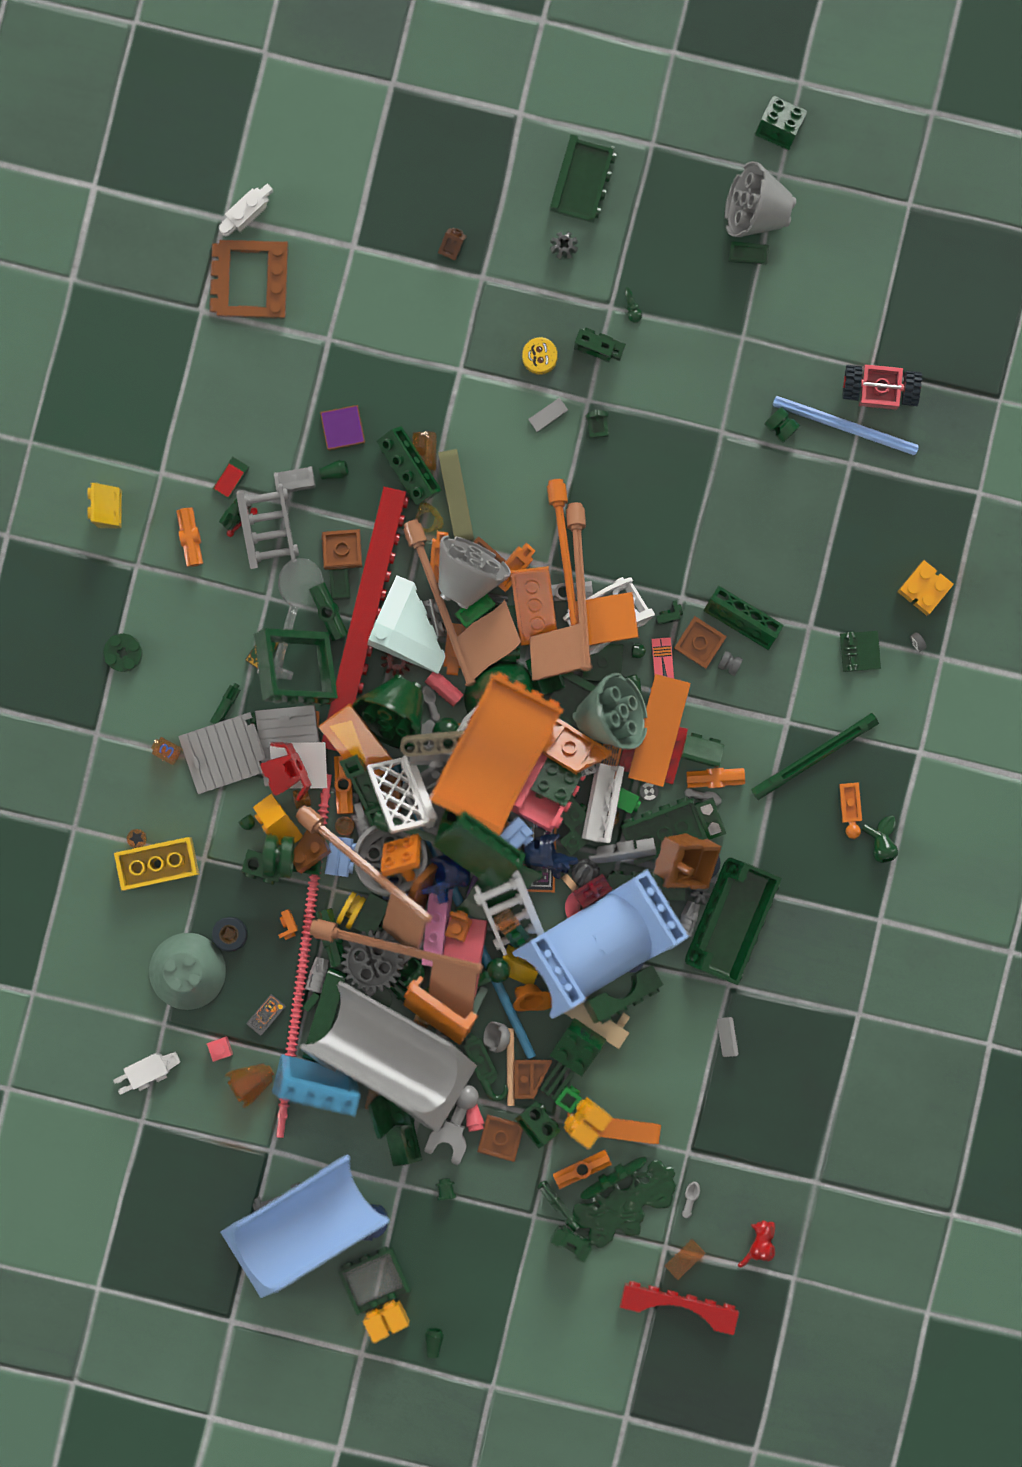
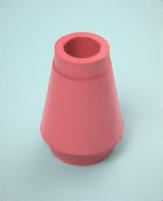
[466,1104,485,1132]

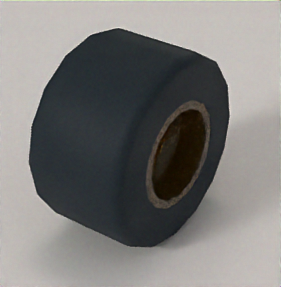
[212,917,248,952]

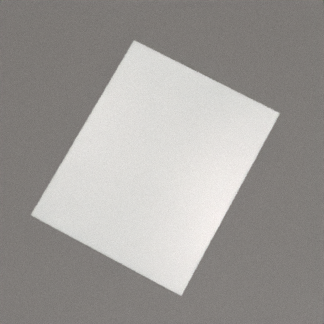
[270,742,327,788]

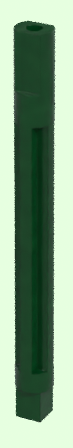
[751,713,879,800]

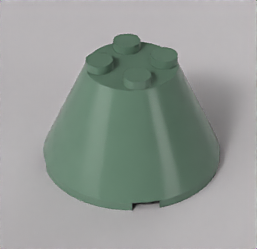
[573,673,647,749]
[149,933,226,1010]

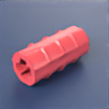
[425,672,464,707]

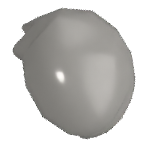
[483,1022,510,1053]

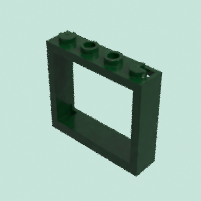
[254,628,338,706]

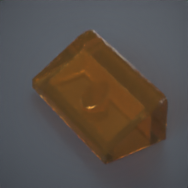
[413,431,436,471]

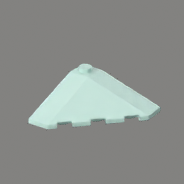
[367,575,446,674]

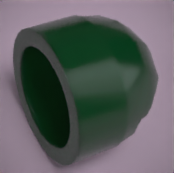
[632,643,646,658]
[238,814,255,830]

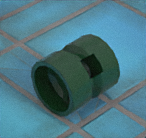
[764,407,800,443]

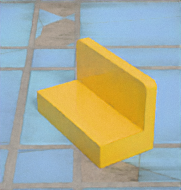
[502,945,539,985]

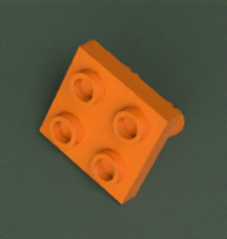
[381,834,421,882]

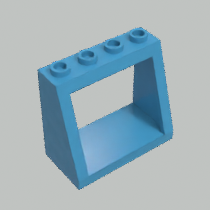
[272,1054,359,1116]

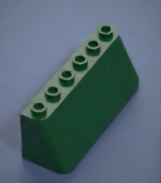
[685,857,782,985]

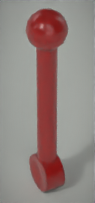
[227,507,258,537]

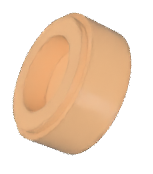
[561,874,578,892]

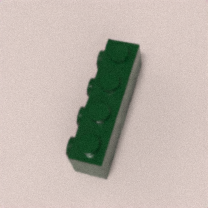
[376,426,442,505]

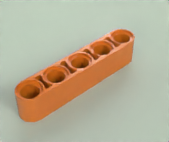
[565,1112,661,1144]

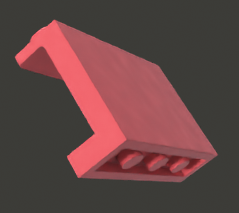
[511,751,586,832]

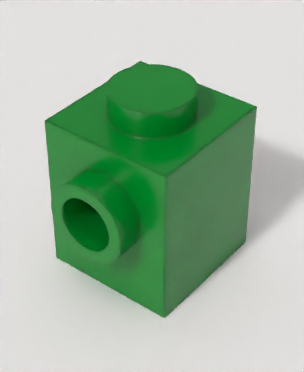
[555,1085,582,1114]

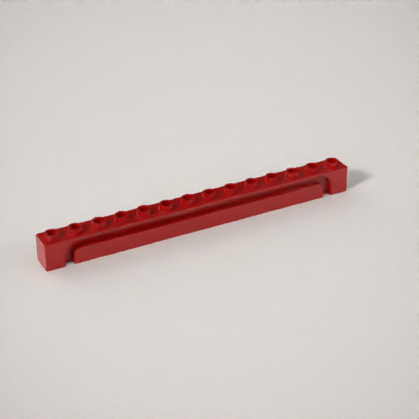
[322,487,409,752]

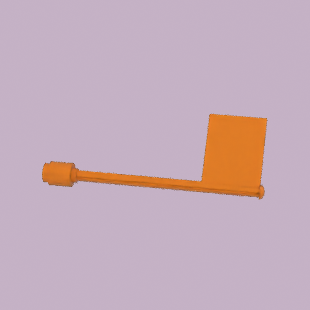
[547,479,639,646]

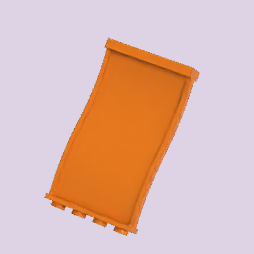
[429,672,563,835]

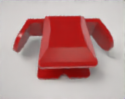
[260,742,312,802]

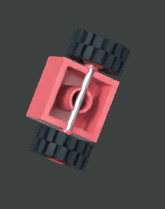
[842,365,922,410]

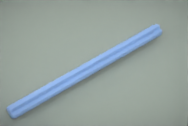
[773,396,919,455]

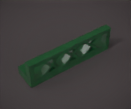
[703,585,784,650]

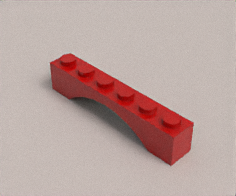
[620,1281,739,1335]

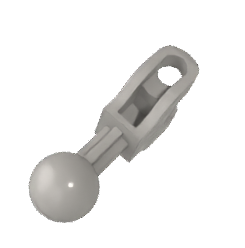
[425,1085,479,1165]

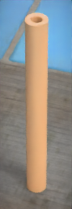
[507,1028,515,1106]

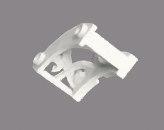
[563,577,655,655]

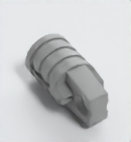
[352,802,371,838]
[679,901,700,937]
[305,957,329,993]

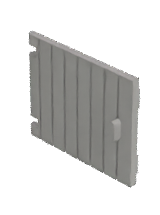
[255,705,319,786]
[178,712,266,794]

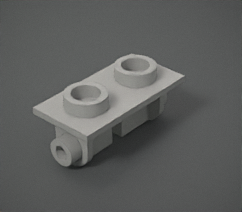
[423,599,447,637]

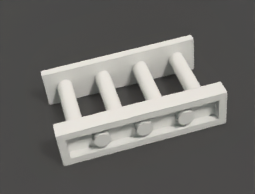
[474,870,544,956]

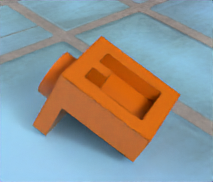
[278,909,299,940]
[445,910,472,943]

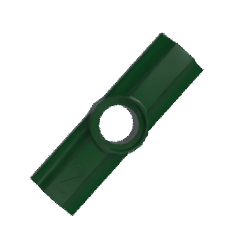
[309,582,348,641]
[316,908,346,968]

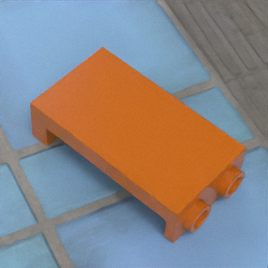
[403,976,478,1045]

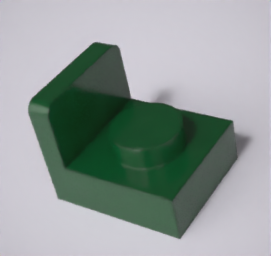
[656,600,683,625]

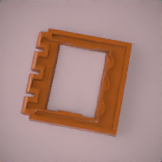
[209,240,288,319]

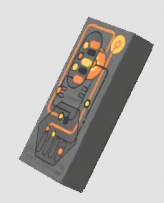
[246,994,286,1036]

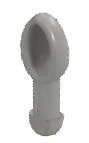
[421,686,440,722]
[685,788,721,806]
[682,1181,700,1218]

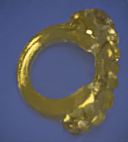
[415,502,444,532]

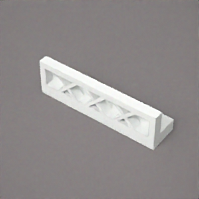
[582,763,624,843]

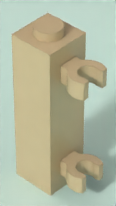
[564,997,630,1049]

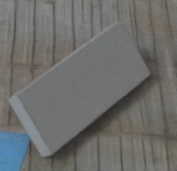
[528,398,568,432]

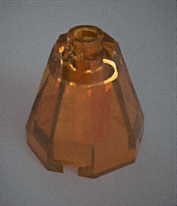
[225,1063,274,1108]

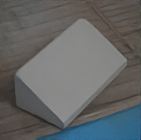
[717,1017,739,1057]

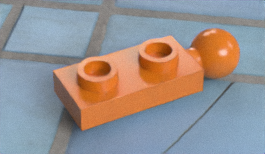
[839,782,862,839]

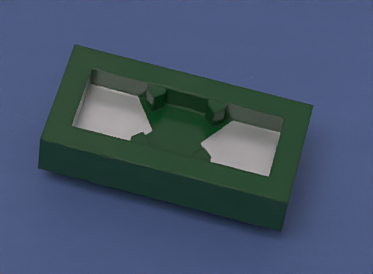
[695,797,726,840]

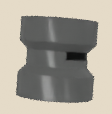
[717,651,743,676]

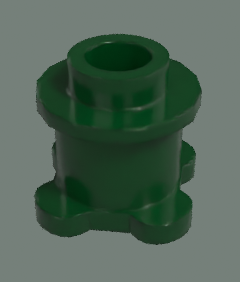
[435,1178,456,1200]

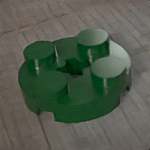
[103,633,143,672]

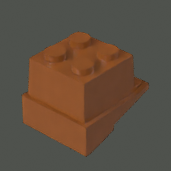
[654,833,721,889]

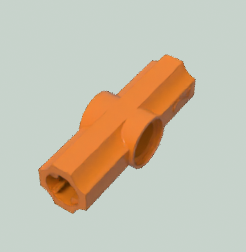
[176,507,203,567]
[334,756,354,814]
[686,768,745,788]
[553,1149,612,1189]

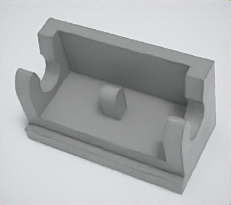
[274,467,316,492]

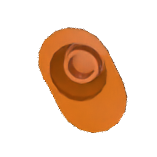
[513,984,552,1011]

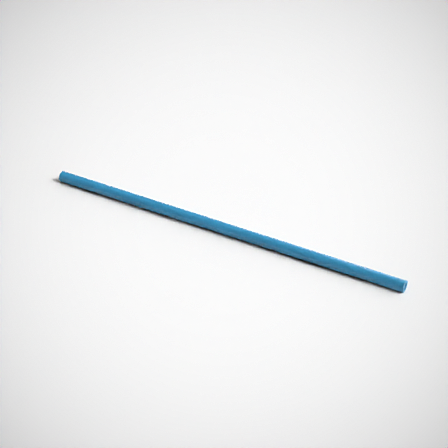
[392,764,536,1059]

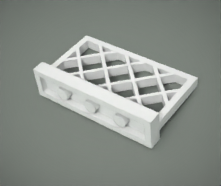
[367,755,437,834]

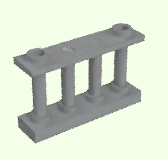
[236,484,299,569]

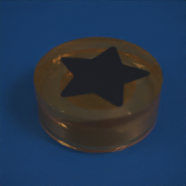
[127,829,147,848]

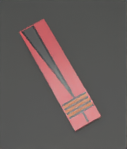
[651,637,674,679]

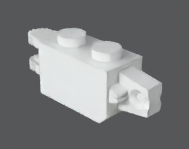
[219,184,273,237]
[113,1052,181,1095]

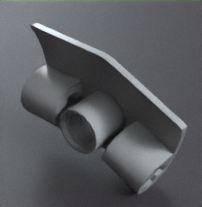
[589,838,656,864]

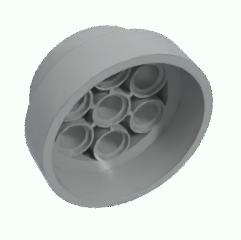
[354,826,428,897]

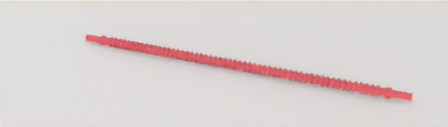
[276,774,332,1138]

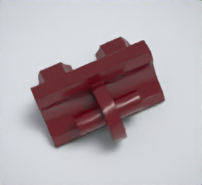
[573,874,613,909]

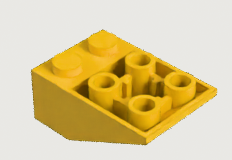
[87,483,122,528]

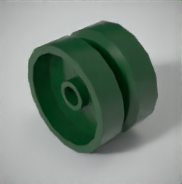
[262,835,295,879]

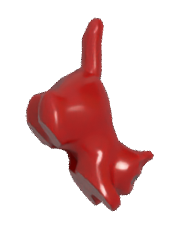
[738,1220,775,1268]

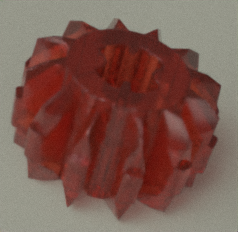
[381,652,413,677]

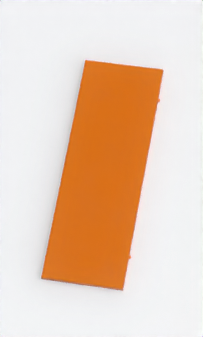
[628,674,691,787]

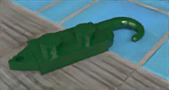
[463,1032,508,1102]

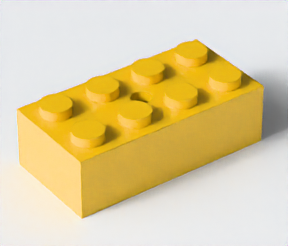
[114,837,200,891]

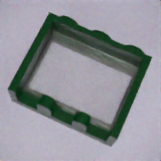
[338,1246,411,1315]

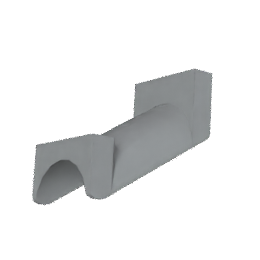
[300,981,477,1132]

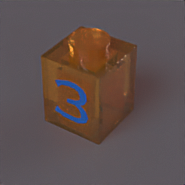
[151,737,183,765]

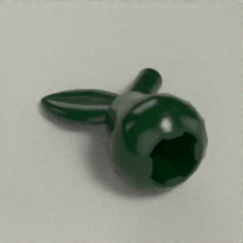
[862,816,898,863]

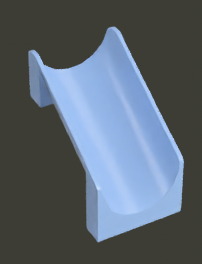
[512,870,688,1019]
[220,1155,389,1298]

